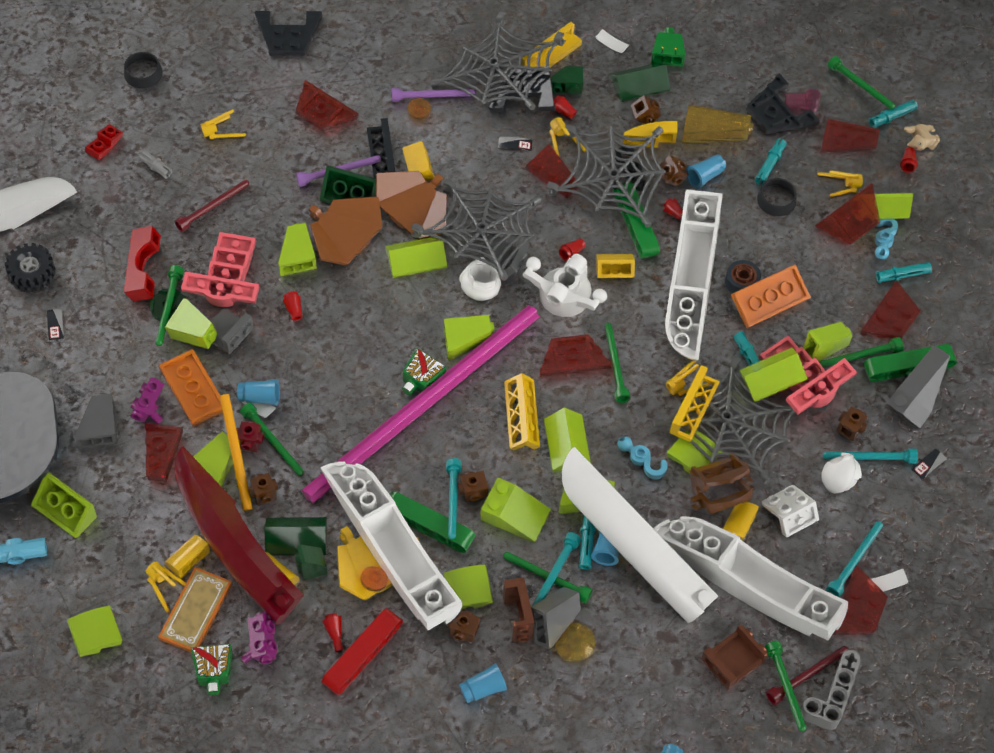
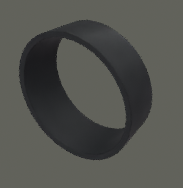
[124,52,163,88]
[757,178,797,216]

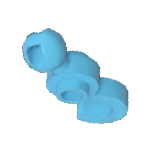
[875,219,898,260]
[617,436,667,479]

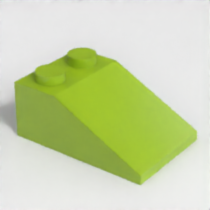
[480,477,551,543]

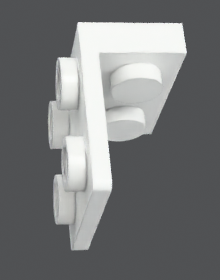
[762,485,819,537]

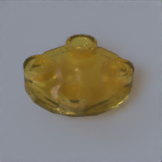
[555,623,595,661]

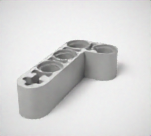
[801,650,860,730]

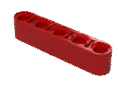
[321,608,403,695]

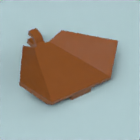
[376,171,447,240]
[309,197,382,265]

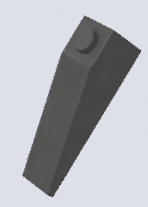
[887,345,950,429]

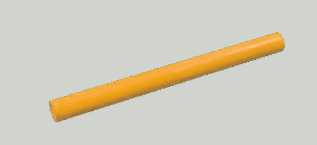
[220,394,253,511]

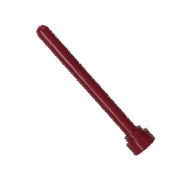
[174,180,249,233]
[766,646,848,706]

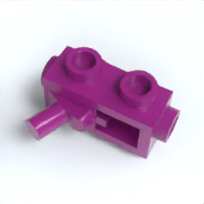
[130,377,165,425]
[241,612,277,664]

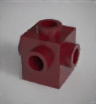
[236,421,264,453]

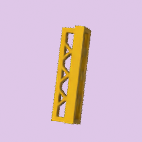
[521,22,582,68]
[669,365,720,442]
[504,373,540,451]

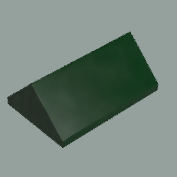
[609,62,670,102]
[319,165,376,204]
[264,517,327,556]

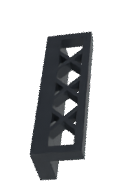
[367,118,396,178]

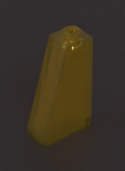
[682,105,754,144]

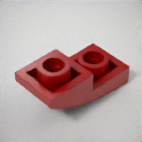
[85,124,123,160]

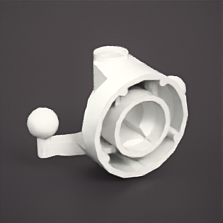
[523,254,607,317]

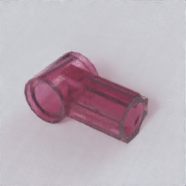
[785,89,821,112]

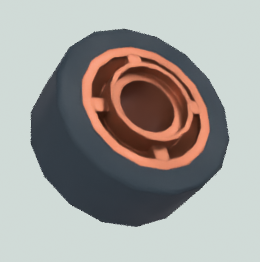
[725,260,761,293]

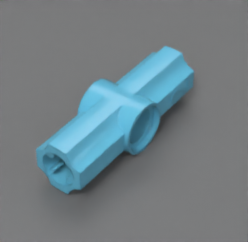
[0,538,48,565]

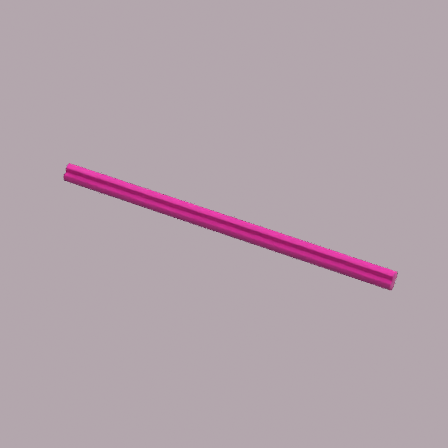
[301,305,540,504]

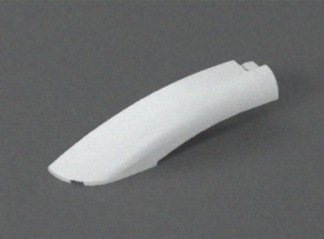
[0,177,77,232]
[665,189,723,361]
[562,447,718,623]
[320,462,462,630]
[653,516,848,640]

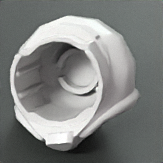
[459,257,501,301]
[821,453,861,494]

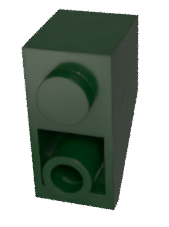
[552,66,583,94]
[294,544,327,580]

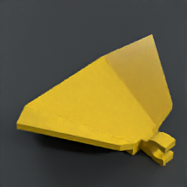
[337,526,419,600]

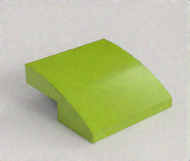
[666,428,723,473]
[444,564,494,610]
[67,605,123,657]

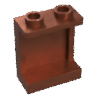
[503,577,534,643]
[701,624,768,690]

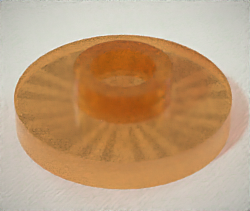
[408,98,431,119]
[360,566,388,592]

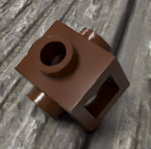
[631,95,662,124]
[659,155,689,186]
[836,406,868,442]
[457,470,489,502]
[248,473,279,506]
[447,610,481,643]

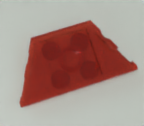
[296,80,359,132]
[815,183,880,244]
[860,281,920,339]
[539,334,613,377]
[832,566,888,635]

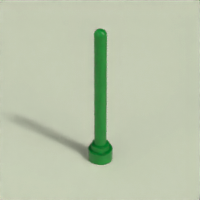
[827,56,895,109]
[155,265,184,346]
[604,322,631,403]
[818,337,904,368]
[240,403,304,476]
[503,552,593,604]
[765,641,807,732]

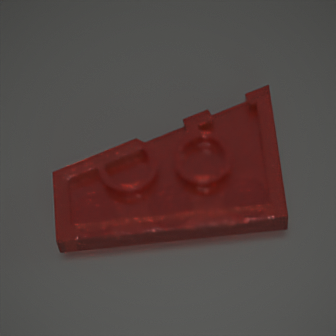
[820,119,880,153]
[526,144,579,198]
[145,423,183,482]

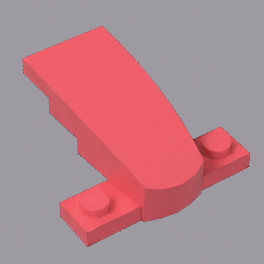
[181,232,260,307]
[758,335,857,415]

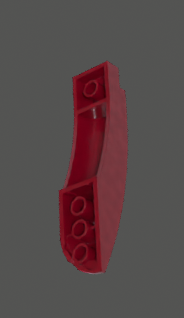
[174,446,304,625]

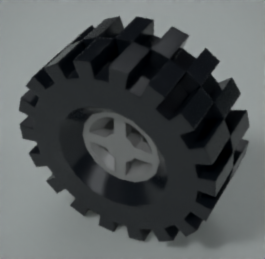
[5,243,55,292]

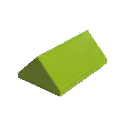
[851,193,913,219]
[385,237,447,278]
[739,348,808,402]
[544,407,591,472]
[31,472,97,538]

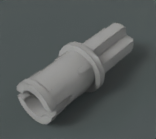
[139,151,172,179]

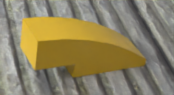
[622,121,677,148]

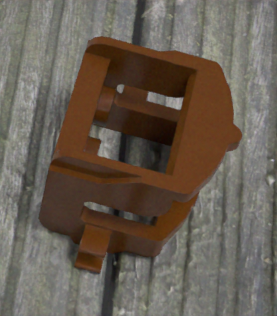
[689,453,755,514]

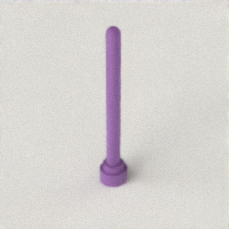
[391,88,476,102]
[296,156,381,187]

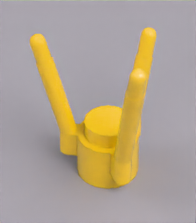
[200,109,246,140]
[549,117,586,157]
[817,170,863,197]
[666,360,710,397]
[146,561,186,613]

